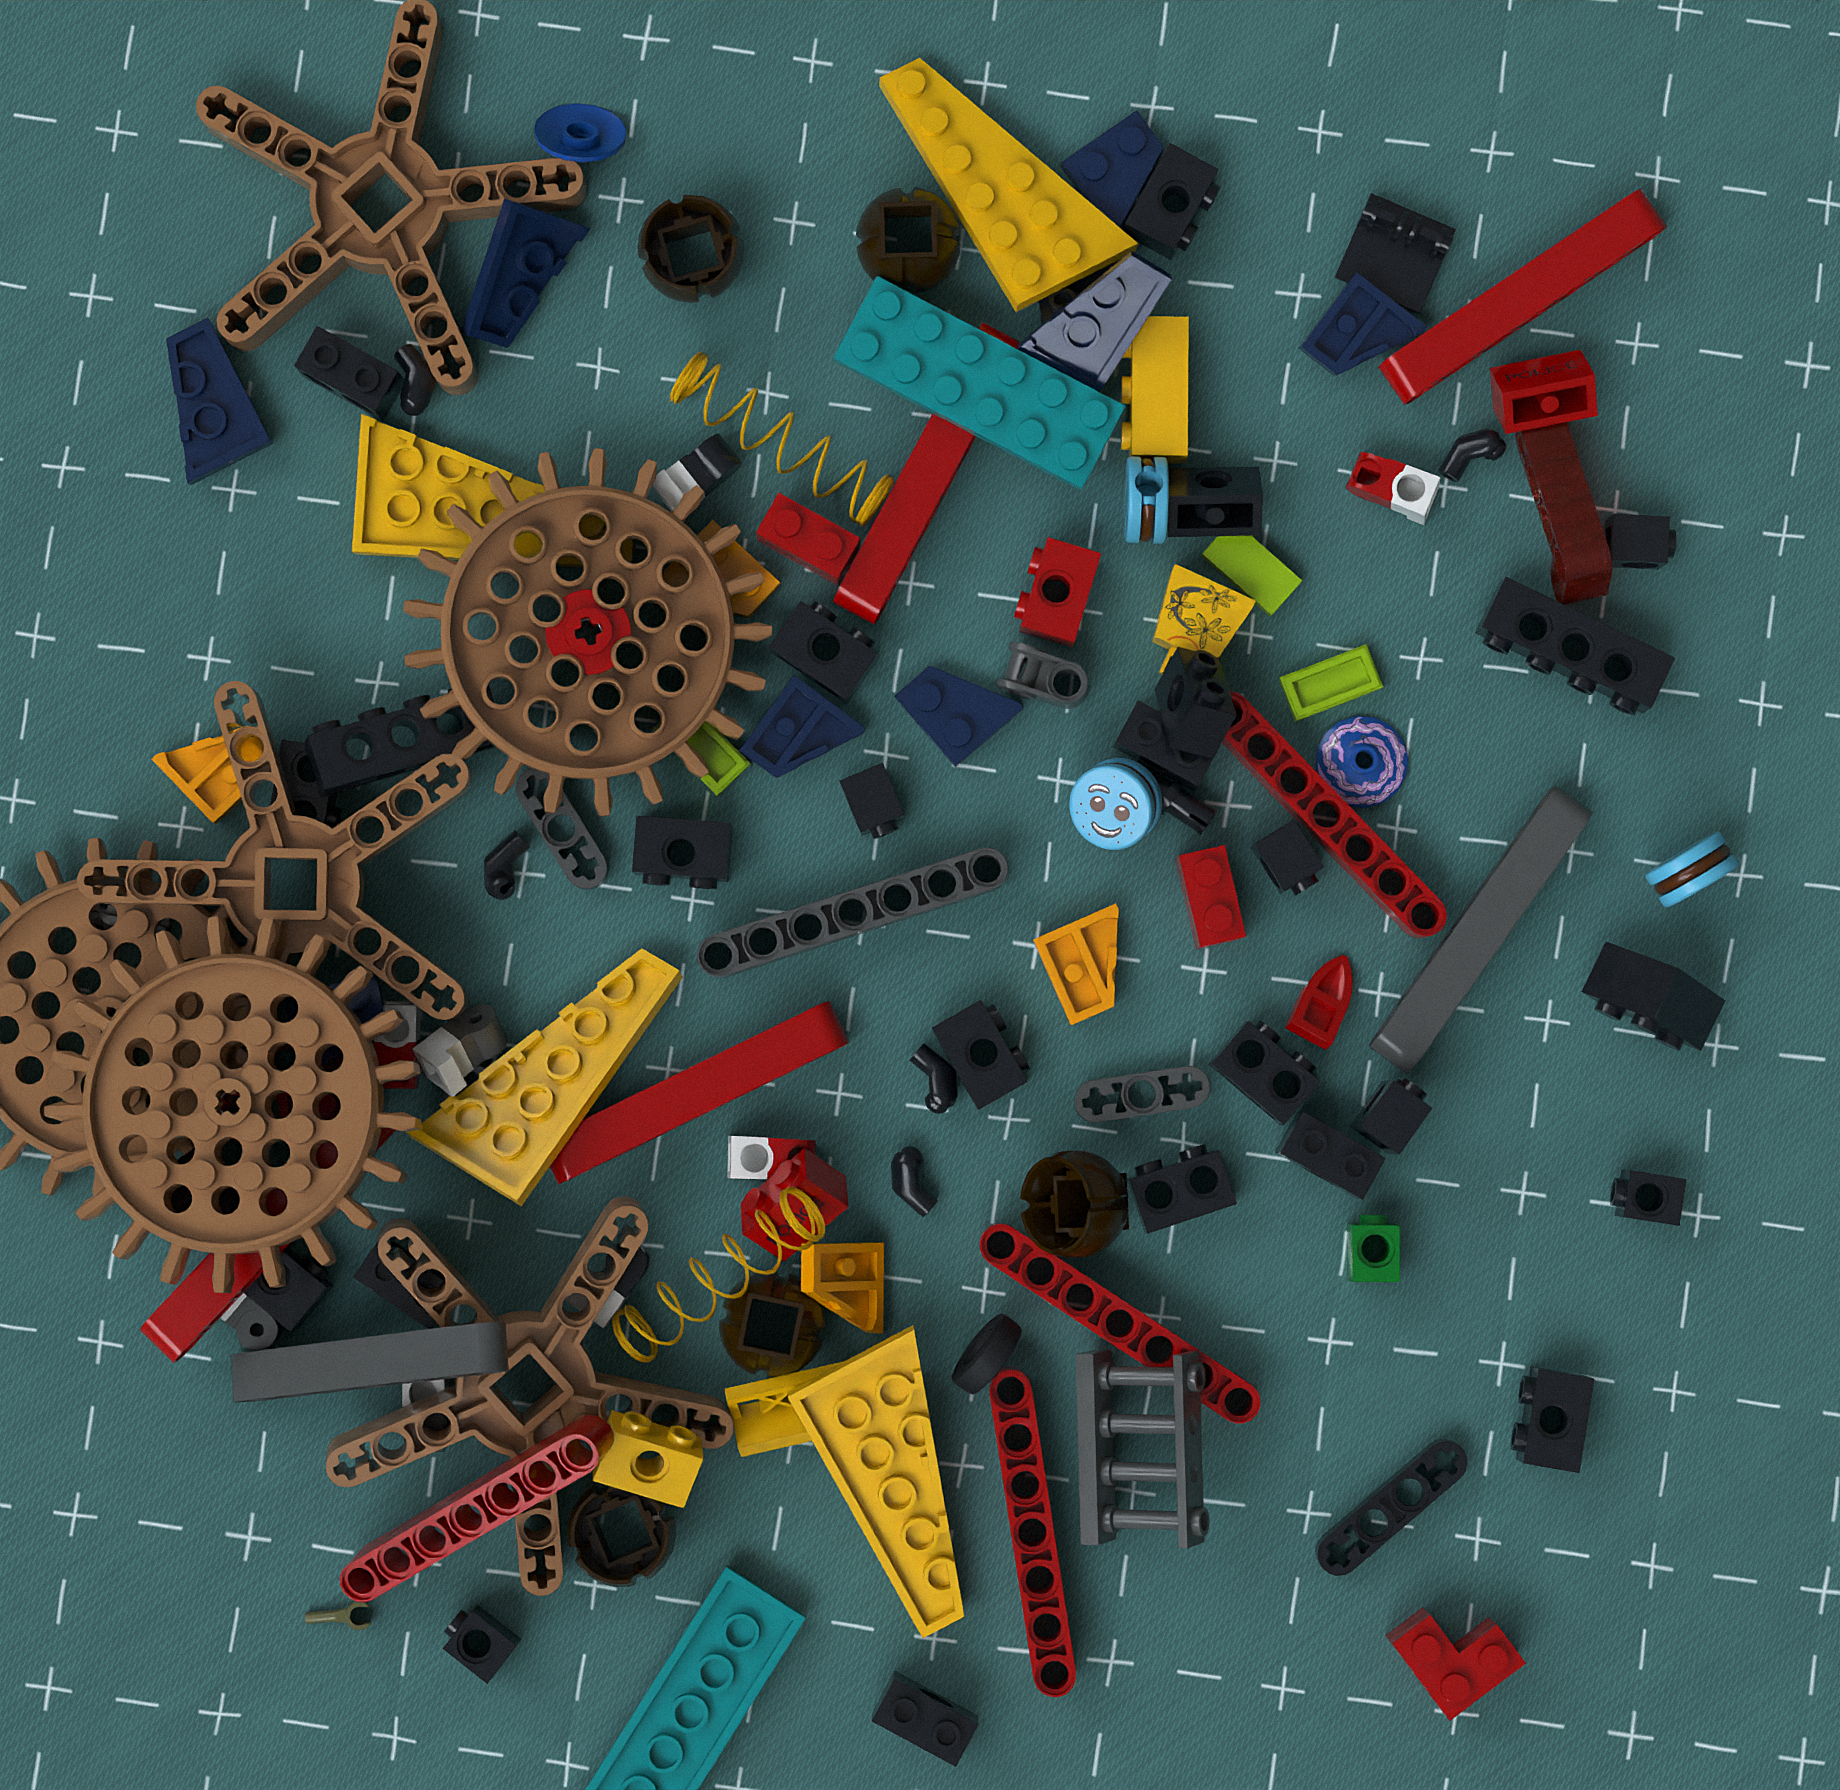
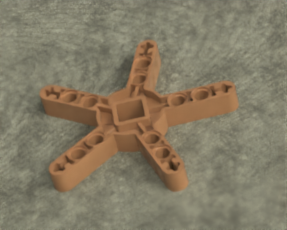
[196,0,587,396]
[77,681,472,1067]
[326,1196,733,1596]

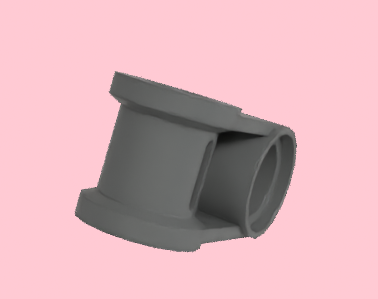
[996,641,1088,709]

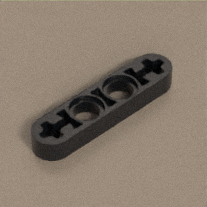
[1315,1439,1468,1576]

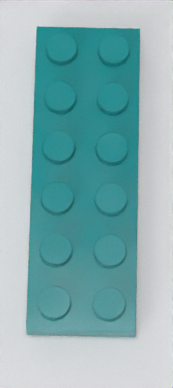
[833,276,1126,491]
[585,1565,806,1790]

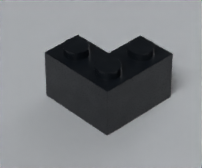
[1581,942,1725,1051]

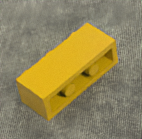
[1121,316,1189,464]

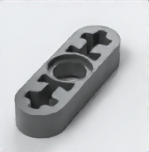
[516,768,609,890]
[1074,1066,1210,1122]

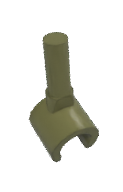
[305,1600,371,1630]

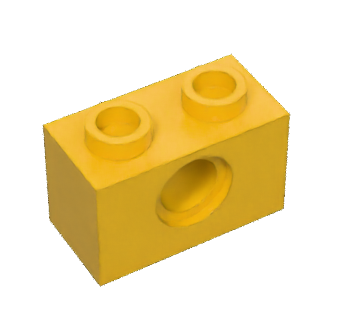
[593,1410,703,1508]

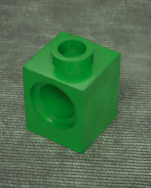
[1347,1215,1400,1282]

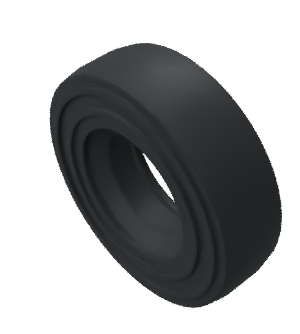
[952,1313,1022,1395]

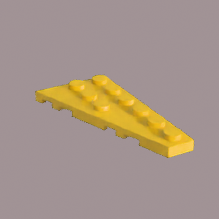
[879,58,1138,312]
[352,413,634,567]
[406,948,683,1206]
[787,1325,964,1638]

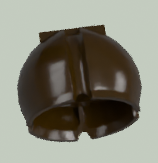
[856,187,961,293]
[637,195,744,303]
[1020,1150,1129,1258]
[719,1271,827,1378]
[567,1484,676,1587]

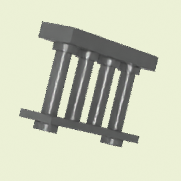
[1076,1350,1210,1549]

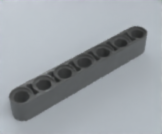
[1369,785,1593,1074]
[697,847,1008,978]
[230,1322,509,1403]

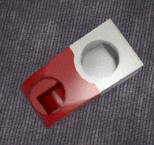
[1345,452,1440,525]
[374,1001,423,1089]
[727,1136,816,1179]

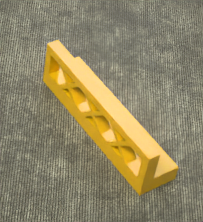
[725,1361,844,1457]

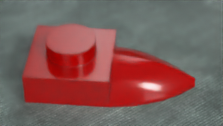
[1285,955,1352,1050]

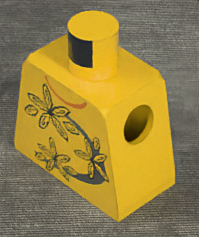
[1152,564,1256,675]

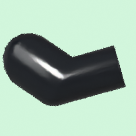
[394,344,436,416]
[1438,428,1506,483]
[484,830,530,900]
[909,1043,958,1114]
[891,1146,938,1217]

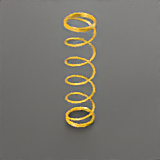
[669,351,894,527]
[612,1187,825,1363]

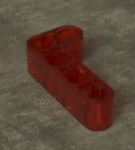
[1515,422,1612,605]

